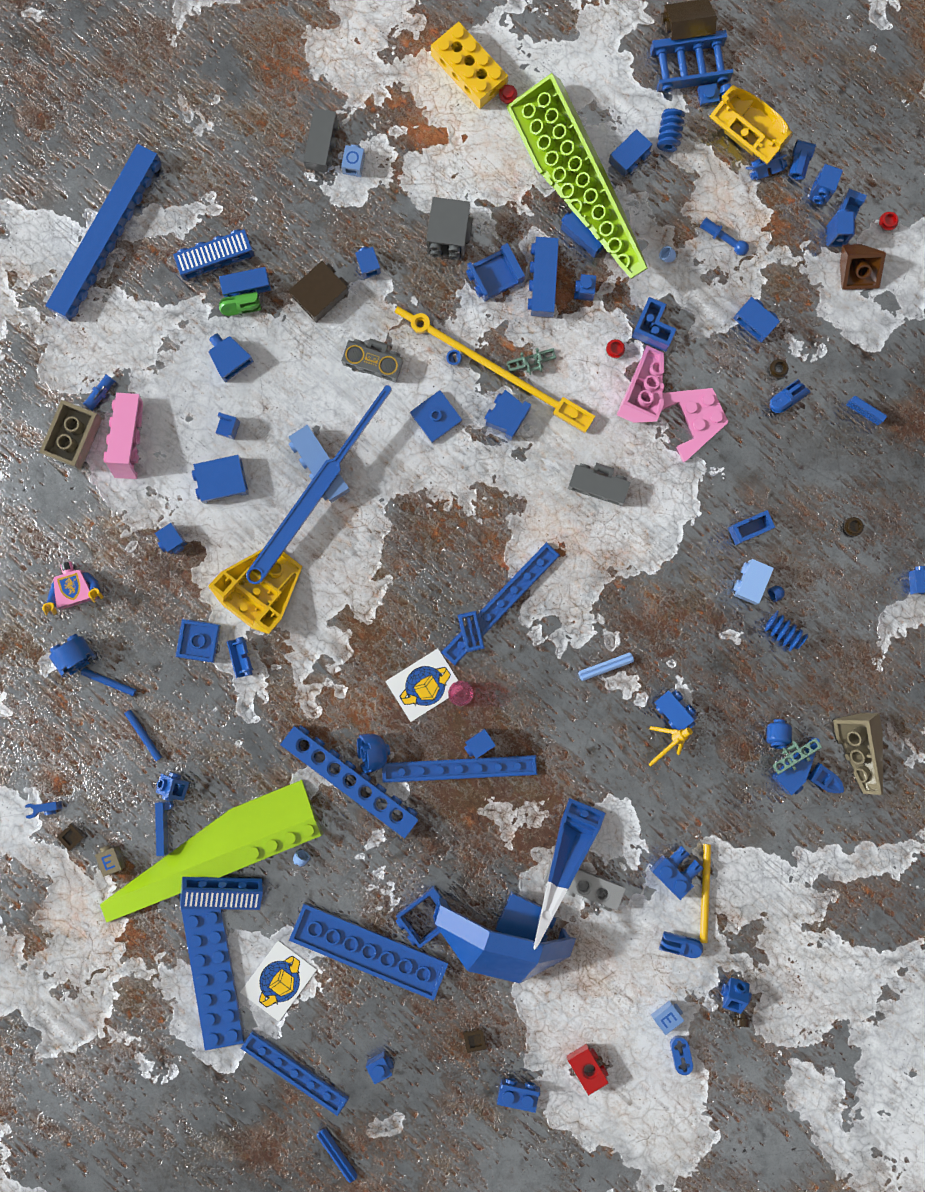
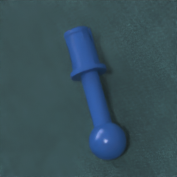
[699,217,749,256]

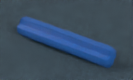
[317,1128,357,1183]

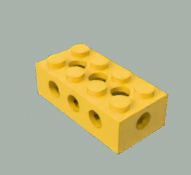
[431,22,508,109]

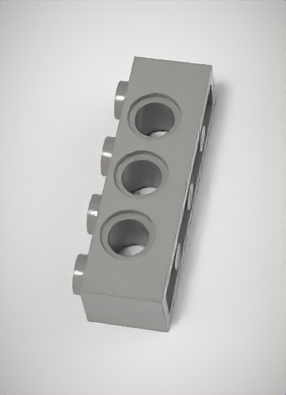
[543,857,626,912]

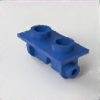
[746,152,788,181]
[227,637,254,678]

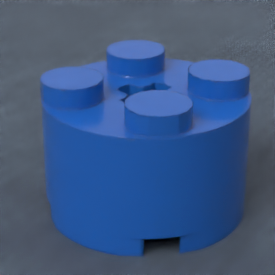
[49,634,96,678]

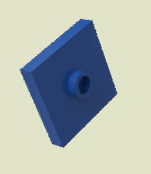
[410,390,462,443]
[175,619,221,663]

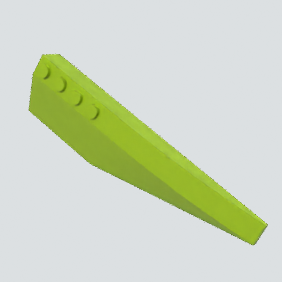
[100,780,324,923]

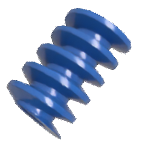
[657,108,686,152]
[764,611,808,651]

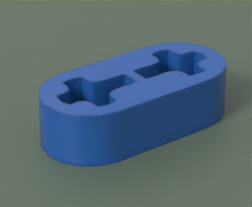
[670,1035,693,1075]

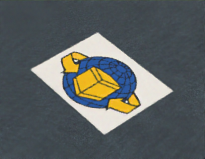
[385,649,463,722]
[240,941,317,1022]

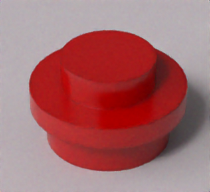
[499,85,517,104]
[879,212,899,231]
[606,339,625,359]

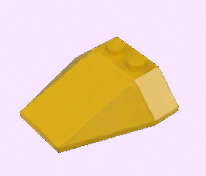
[208,549,302,634]

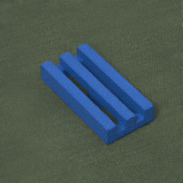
[846,396,887,426]
[457,611,485,653]

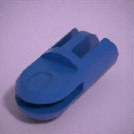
[770,379,810,413]
[659,931,703,958]

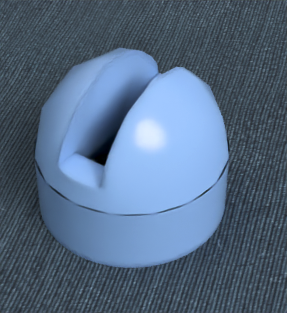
[659,246,676,263]
[293,849,310,867]

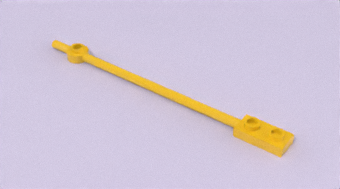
[395,306,595,433]

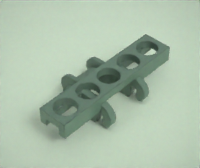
[507,348,556,375]
[772,738,822,775]

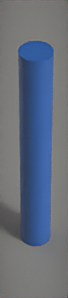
[80,668,137,697]
[124,710,162,762]

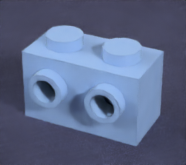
[733,559,774,605]

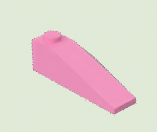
[617,346,664,423]

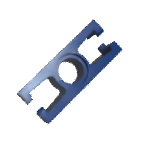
[219,267,272,297]

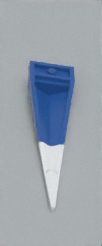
[534,798,606,950]

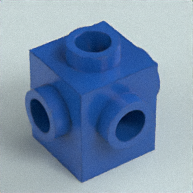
[156,772,189,802]
[721,977,752,1014]

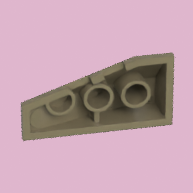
[833,713,883,795]

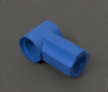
[788,139,816,180]

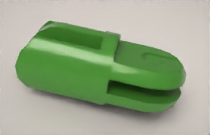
[219,292,261,316]

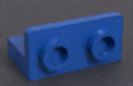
[497,1078,541,1113]

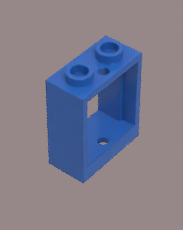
[396,885,451,948]

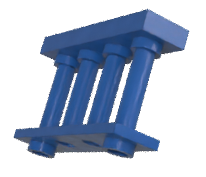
[650,30,734,92]

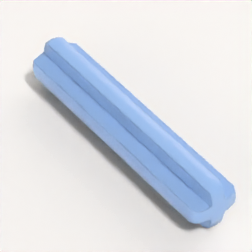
[579,653,634,681]

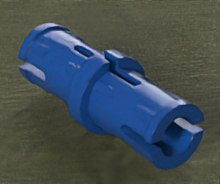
[83,374,116,411]

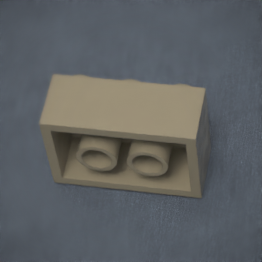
[39,400,103,470]

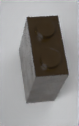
[661,0,717,40]
[289,261,349,323]

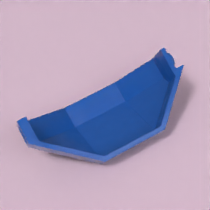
[433,898,576,983]

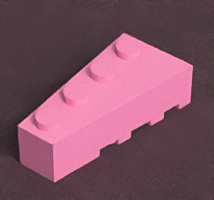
[104,393,143,479]

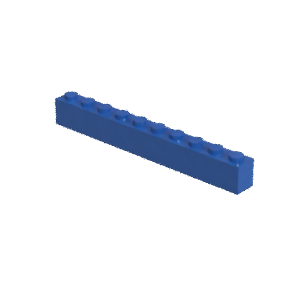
[45,144,161,321]

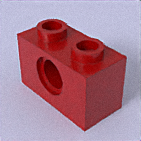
[567,1043,609,1096]

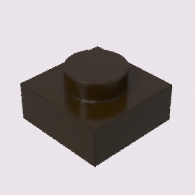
[56,823,86,851]
[463,1028,487,1053]

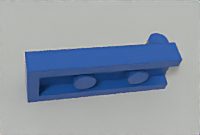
[155,801,174,856]

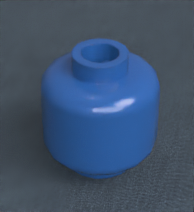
[766,719,792,749]

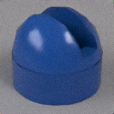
[446,350,462,366]
[768,586,785,602]

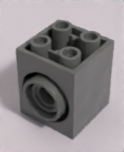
[426,197,473,260]

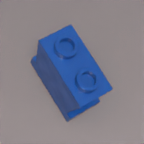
[484,390,531,441]

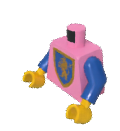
[42,562,104,616]

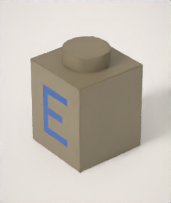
[95,844,126,877]

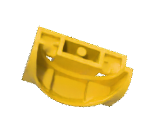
[709,85,793,165]

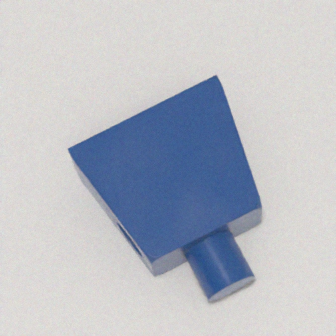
[208,333,254,382]

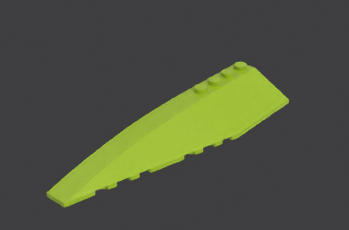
[506,73,648,279]

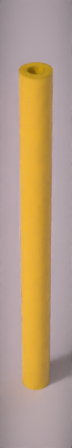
[700,844,711,943]

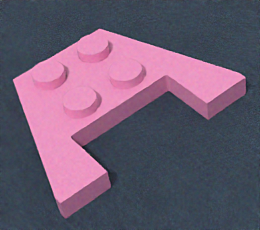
[662,388,728,463]

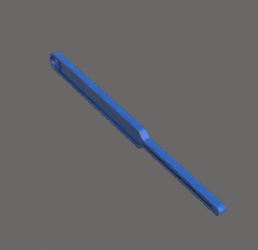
[246,385,392,584]

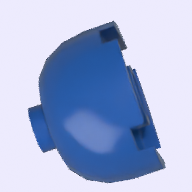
[357,733,390,773]

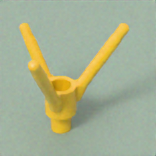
[649,726,693,766]

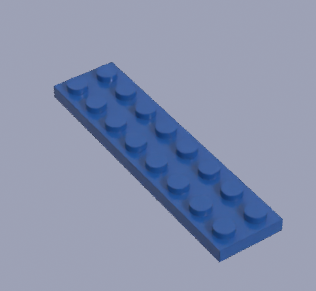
[179,894,245,1051]
[289,903,449,1001]

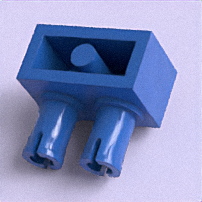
[649,846,704,900]

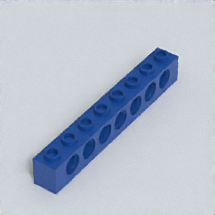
[280,725,419,839]

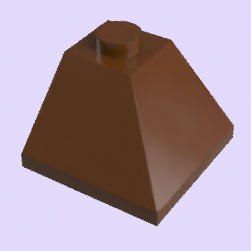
[840,244,886,290]

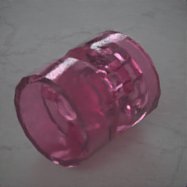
[448,681,473,706]

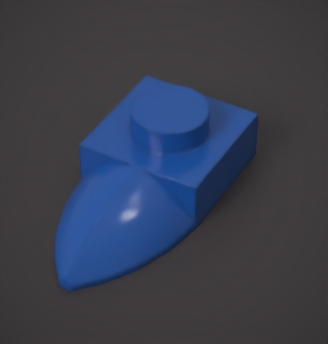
[808,762,844,793]

